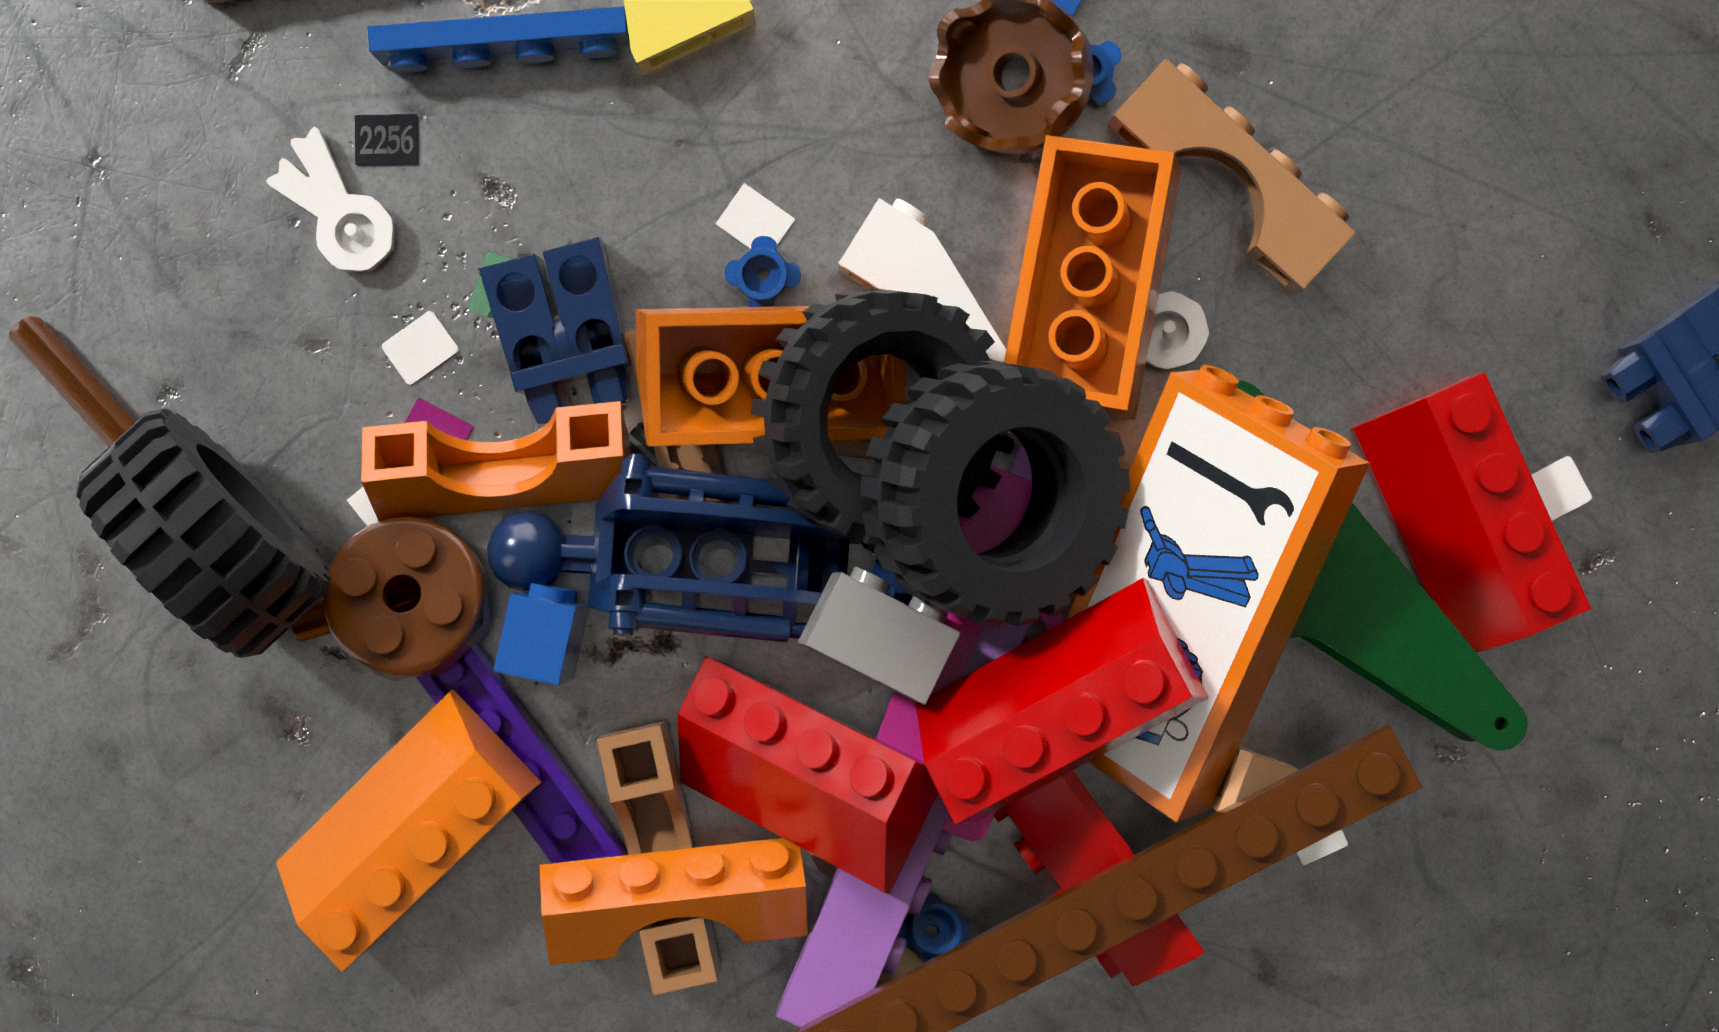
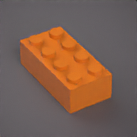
[1004,135,1181,420]

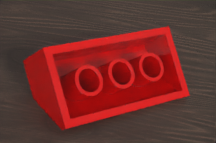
[1351,372,1591,653]
[915,578,1209,825]
[678,656,939,894]
[994,771,1205,987]

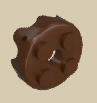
[929,0,1094,154]
[324,516,491,681]

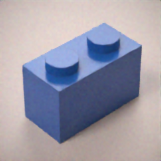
[493,583,590,685]

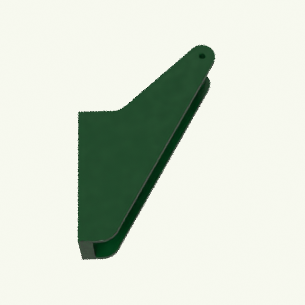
[1237,380,1528,751]

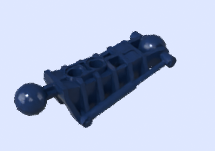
[487,454,924,642]

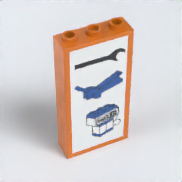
[1066,365,1370,822]

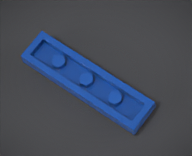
[367,7,630,73]

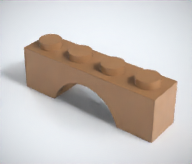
[1107,58,1356,296]
[596,720,722,996]

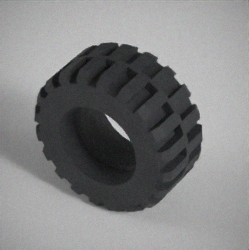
[860,361,1131,627]
[76,409,331,658]

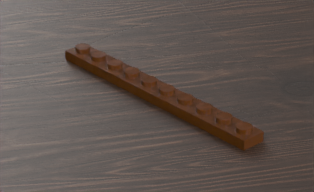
[795,725,1423,1032]

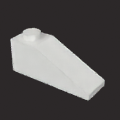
[838,198,1006,362]

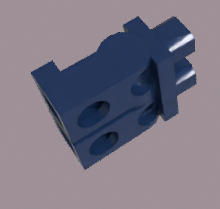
[478,237,632,424]
[1601,282,1719,453]

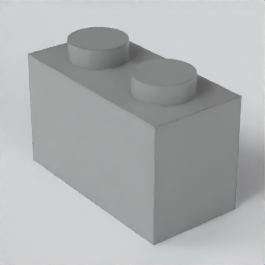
[797,567,960,705]

